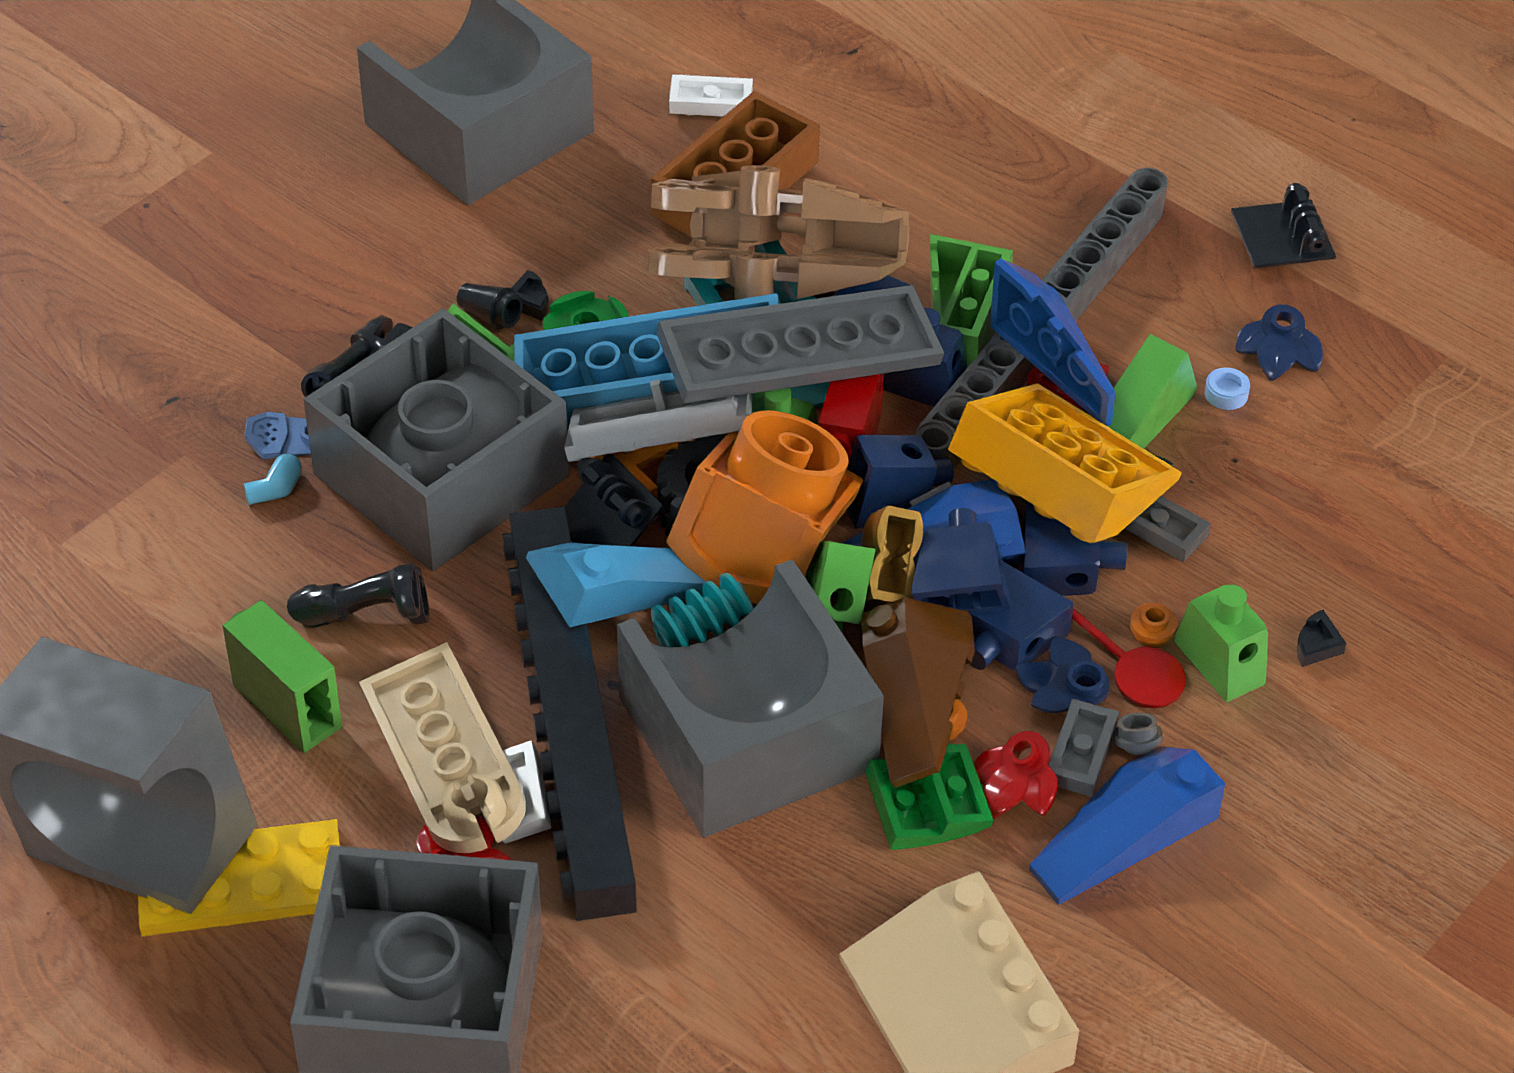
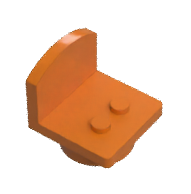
[667,410,863,604]

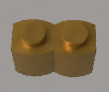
[862,505,923,608]

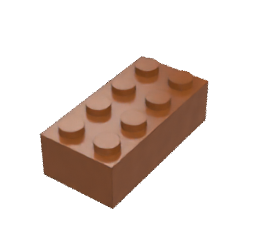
[651,91,820,236]

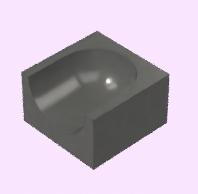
[357,0,594,205]
[304,308,569,571]
[617,559,884,838]
[0,637,258,914]
[290,845,543,1073]

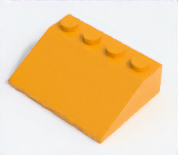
[948,383,1182,543]

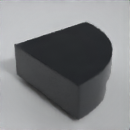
[512,270,548,321]
[1297,609,1346,667]

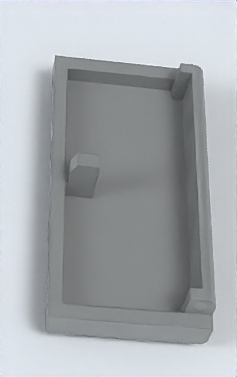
[564,379,753,462]

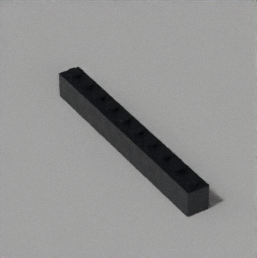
[502,507,637,921]

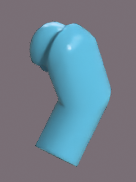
[243,454,302,505]

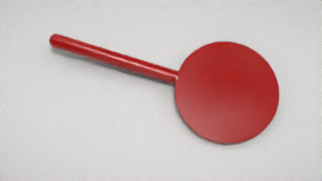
[1072,608,1186,708]

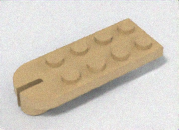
[359,642,526,853]

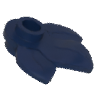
[1236,304,1323,381]
[1015,636,1110,713]

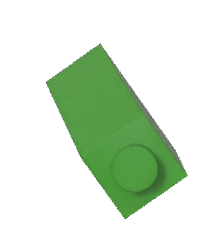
[1108,334,1198,449]

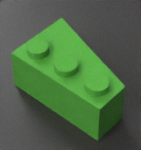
[929,234,1013,368]

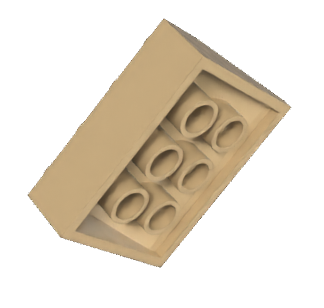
[839,871,1079,1073]

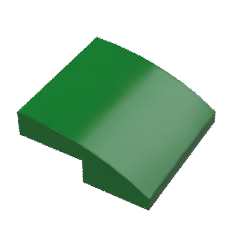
[865,744,994,850]

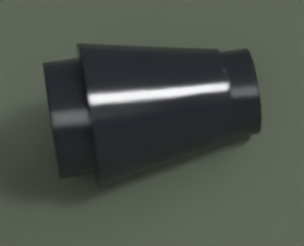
[457,283,523,329]

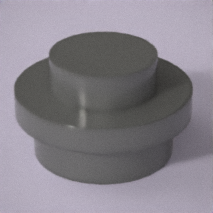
[1113,712,1163,755]

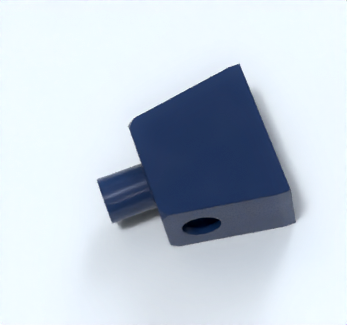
[883,308,967,407]
[846,435,954,529]
[1021,501,1127,596]
[912,508,1011,615]
[970,561,1074,670]

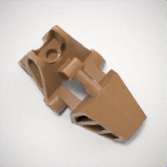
[648,165,909,300]

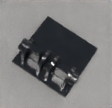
[1231,183,1336,268]
[564,453,665,546]

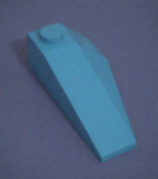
[526,543,705,627]

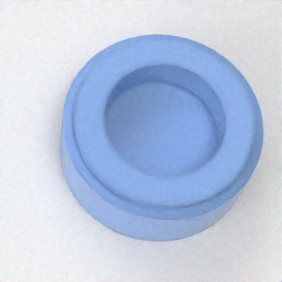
[1204,368,1250,410]

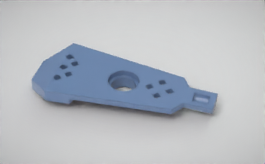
[244,412,311,459]

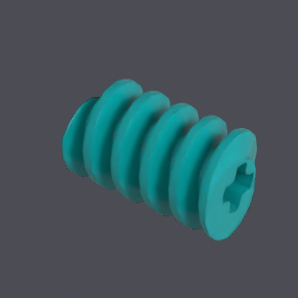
[651,573,754,647]

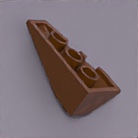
[861,597,975,788]

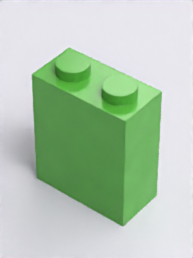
[222,600,343,753]

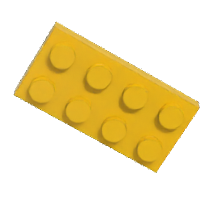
[138,819,340,936]

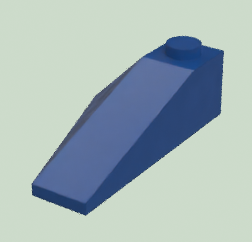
[990,258,1115,426]
[836,479,1026,597]
[1029,746,1225,905]

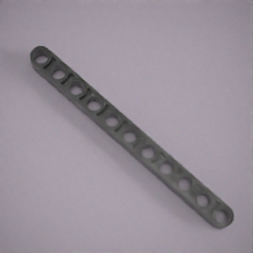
[915,168,1168,469]

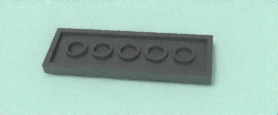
[656,285,944,404]

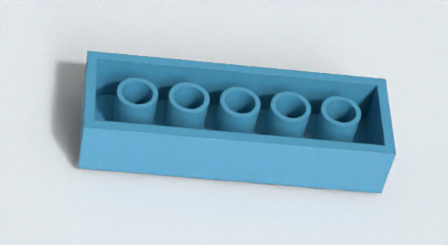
[514,293,792,431]

